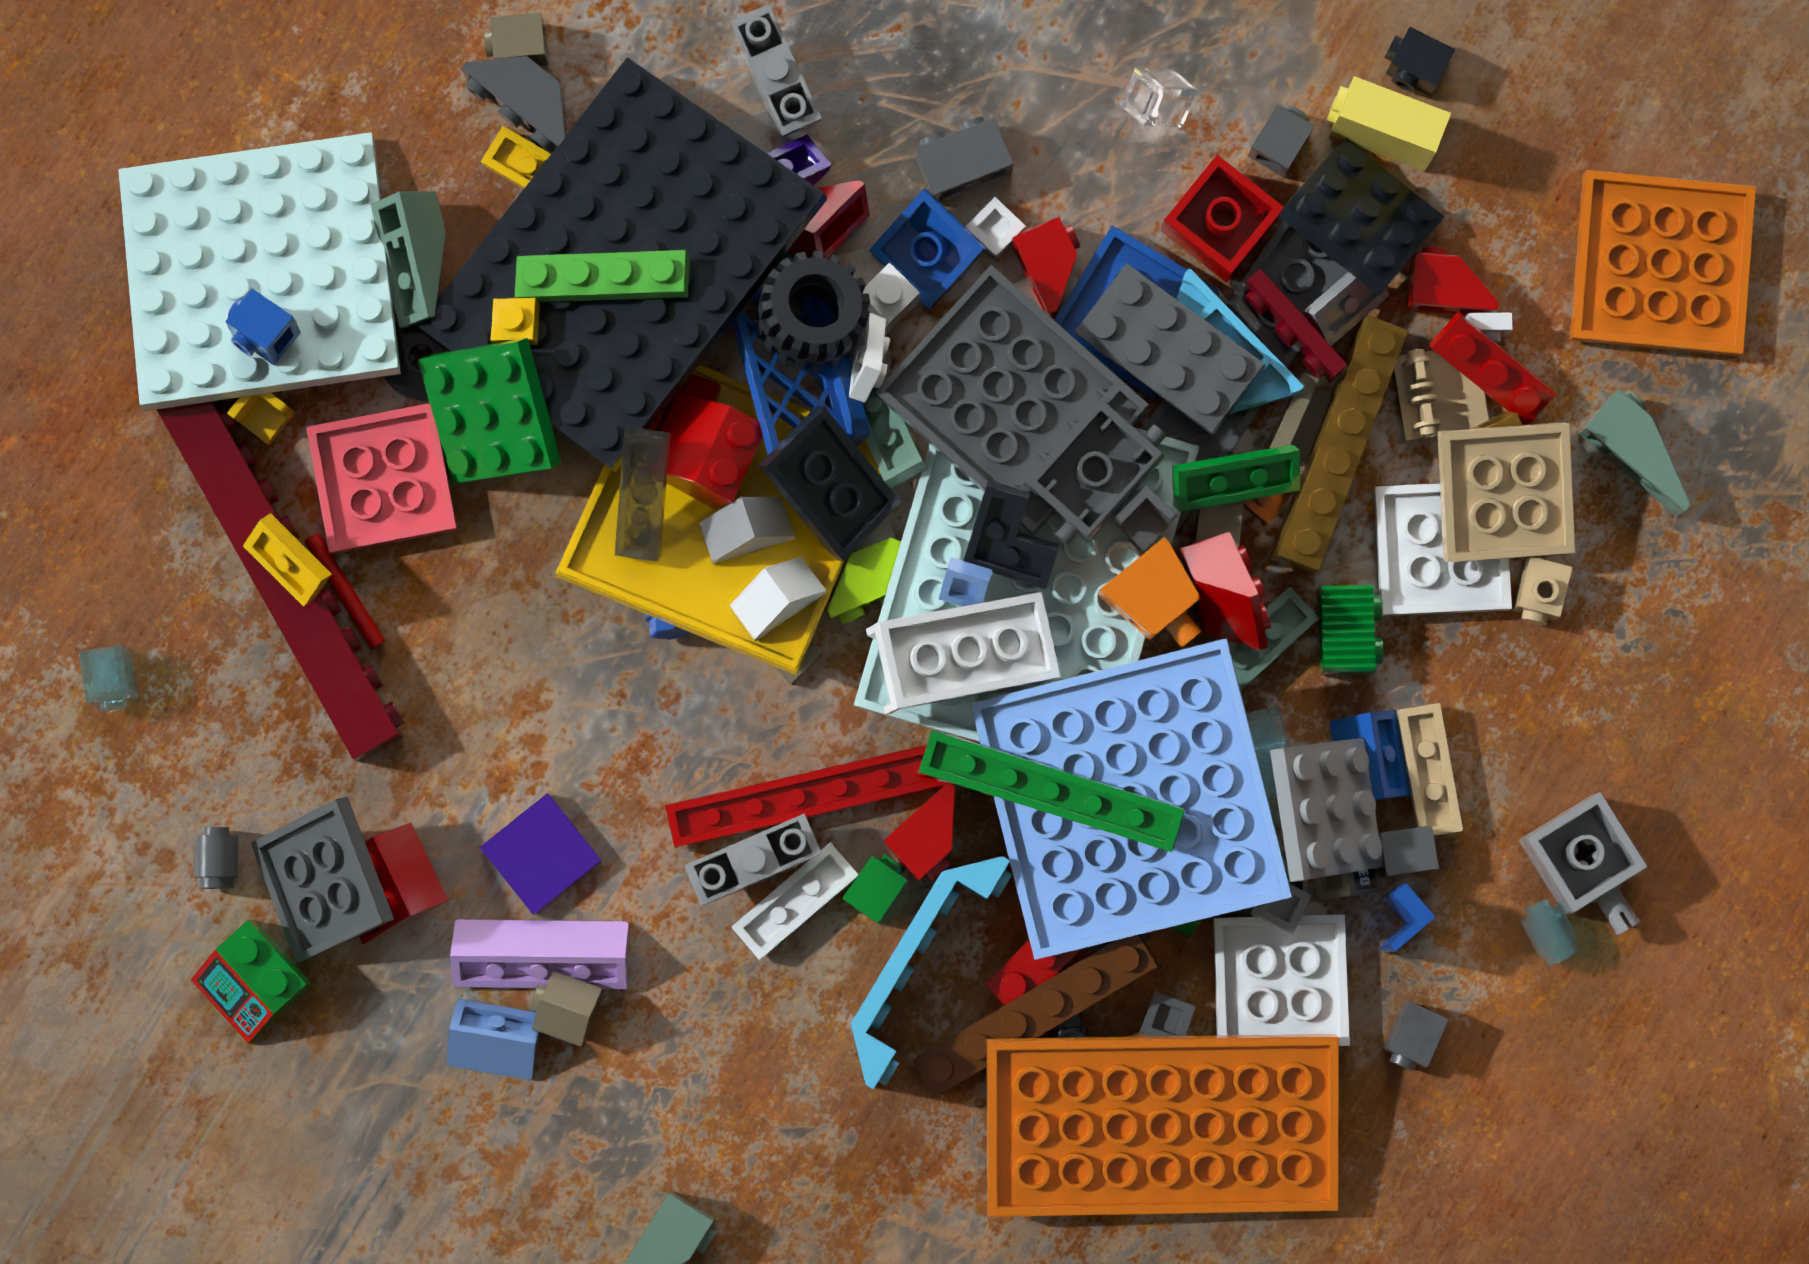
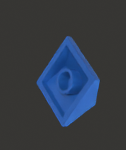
[869,188,986,309]

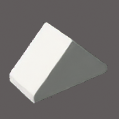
[730,557,826,641]

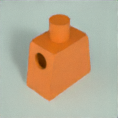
[1097,537,1202,648]

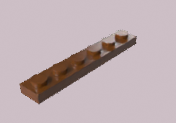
[912,934,1160,1098]

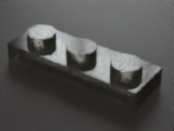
[614,427,671,562]

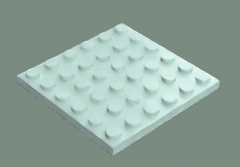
[118,132,401,411]

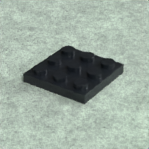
[1278,138,1445,296]

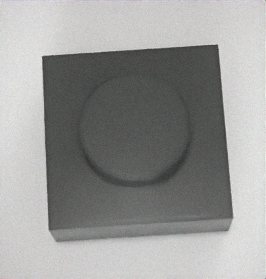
[1139,991,1196,1036]

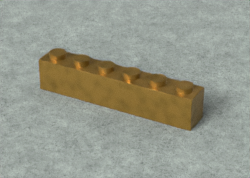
[1269,315,1408,575]

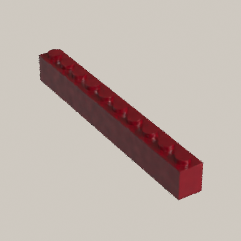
[156,401,405,762]

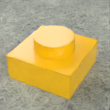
[491,298,540,345]

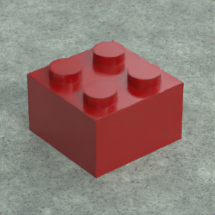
[1160,155,1284,283]

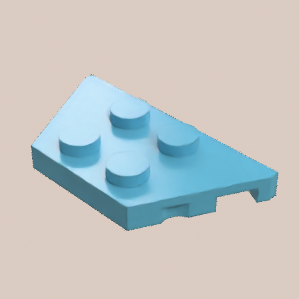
[1176,269,1304,414]

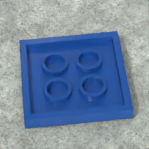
[1054,225,1222,401]

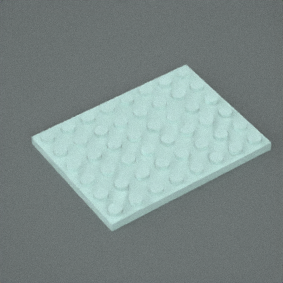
[853,427,1200,743]

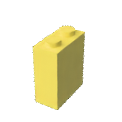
[1327,76,1451,172]

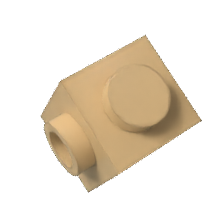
[1511,556,1573,626]

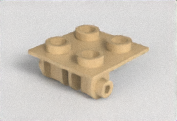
[1394,349,1489,441]

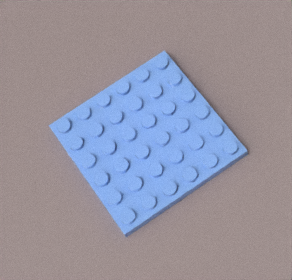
[970,639,1292,960]

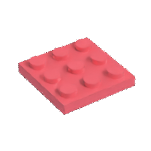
[306,403,458,554]

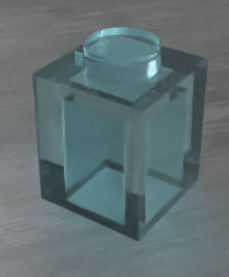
[78,645,138,712]

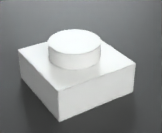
[965,197,1026,259]
[1465,313,1513,343]

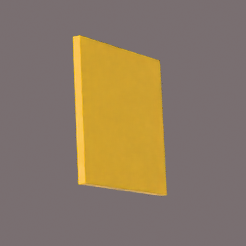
[555,364,882,676]

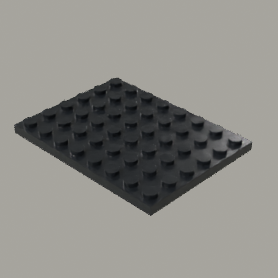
[417,57,827,473]

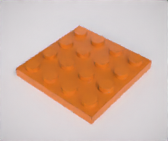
[1569,170,1756,357]

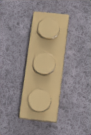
[1396,703,1463,836]

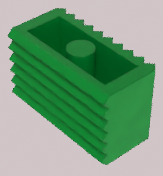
[1317,585,1383,676]

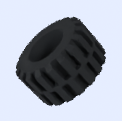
[756,251,870,371]

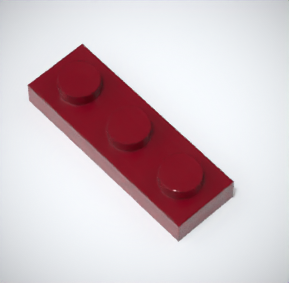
[1244,269,1347,383]

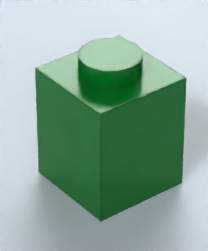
[842,854,908,924]

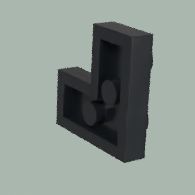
[963,480,1060,589]

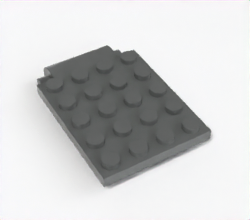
[875,265,1166,546]

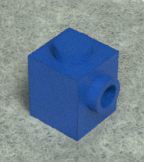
[225,288,301,365]

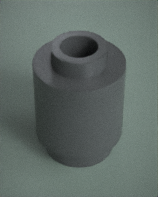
[194,827,238,889]

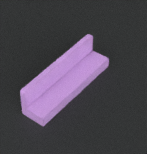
[450,919,629,989]

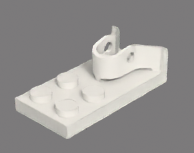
[866,592,1061,715]

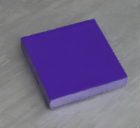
[479,793,602,915]

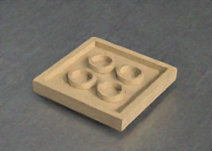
[1437,422,1575,562]

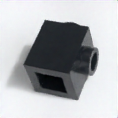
[1384,27,1455,97]

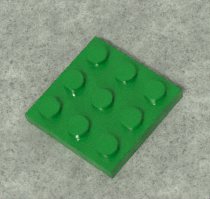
[418,338,562,484]

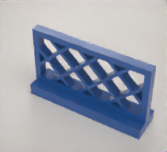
[732,286,871,455]

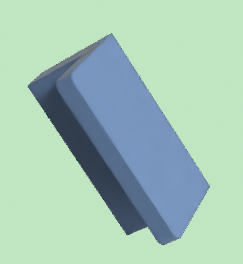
[447,999,541,1080]

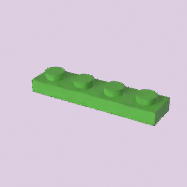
[515,250,690,302]

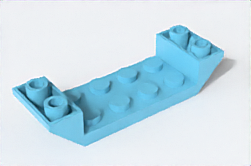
[851,856,1012,1089]

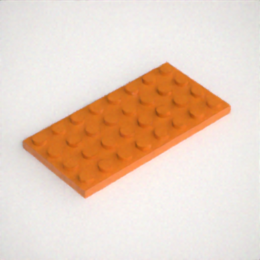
[987,1034,1339,1217]

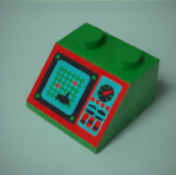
[191,920,314,1044]

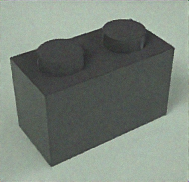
[915,117,1013,202]

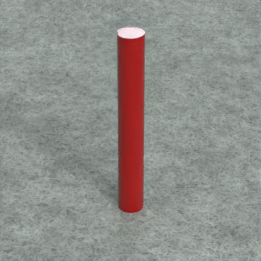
[304,533,386,650]

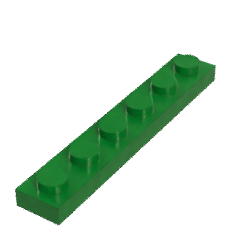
[919,730,1186,852]

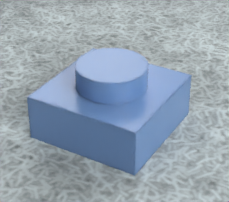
[938,557,992,606]

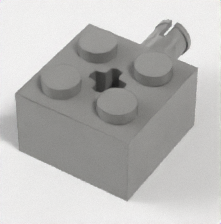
[1518,792,1647,935]

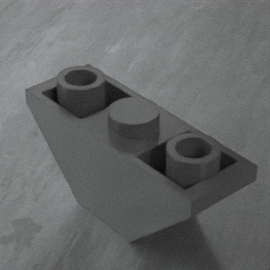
[461,56,567,154]

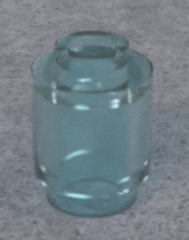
[1520,898,1580,966]

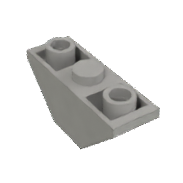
[730,4,822,137]
[684,813,822,906]

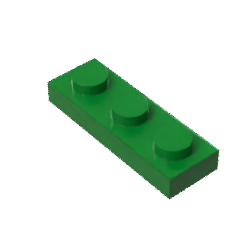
[1172,445,1301,512]

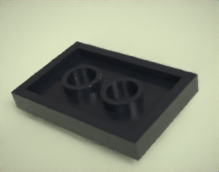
[758,406,901,562]

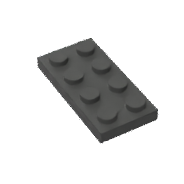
[1074,263,1265,435]

